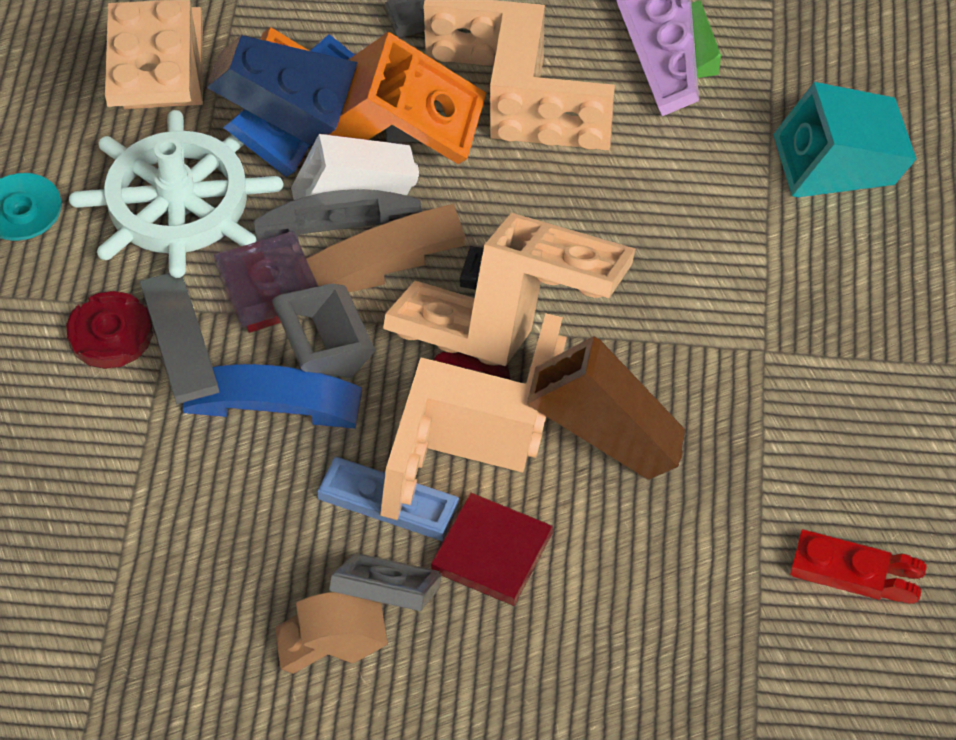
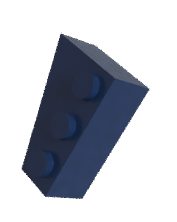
[207,35,358,146]

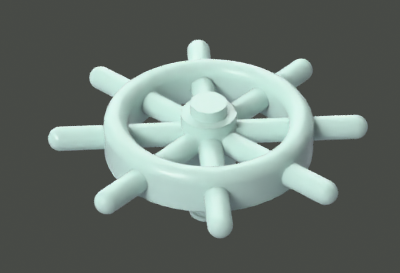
[69,110,283,278]

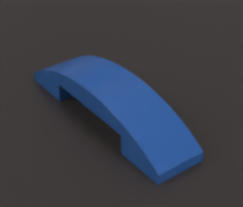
[183,364,362,429]

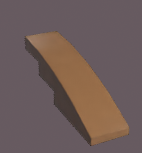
[293,204,465,293]

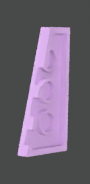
[616,0,699,116]

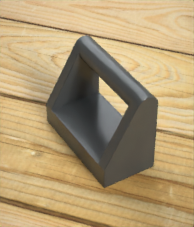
[273,283,376,378]

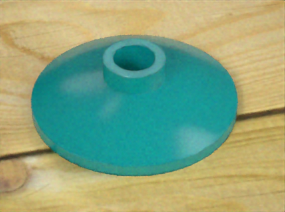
[0,173,62,241]

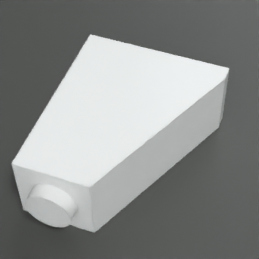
[291,134,419,200]

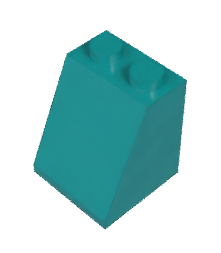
[773,82,917,197]

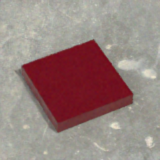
[431,492,553,606]

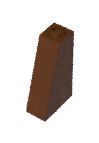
[527,336,685,480]

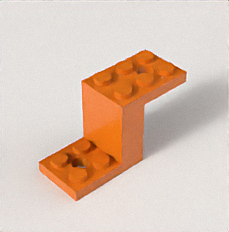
[261,27,486,164]

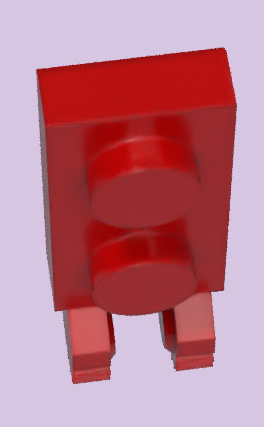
[790,529,927,604]

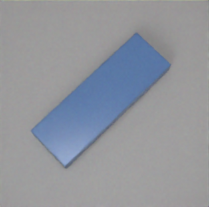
[317,456,459,541]

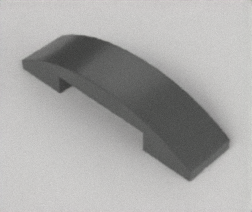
[254,189,422,252]

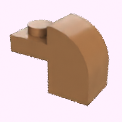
[275,592,388,674]

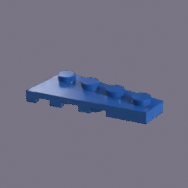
[223,34,354,177]

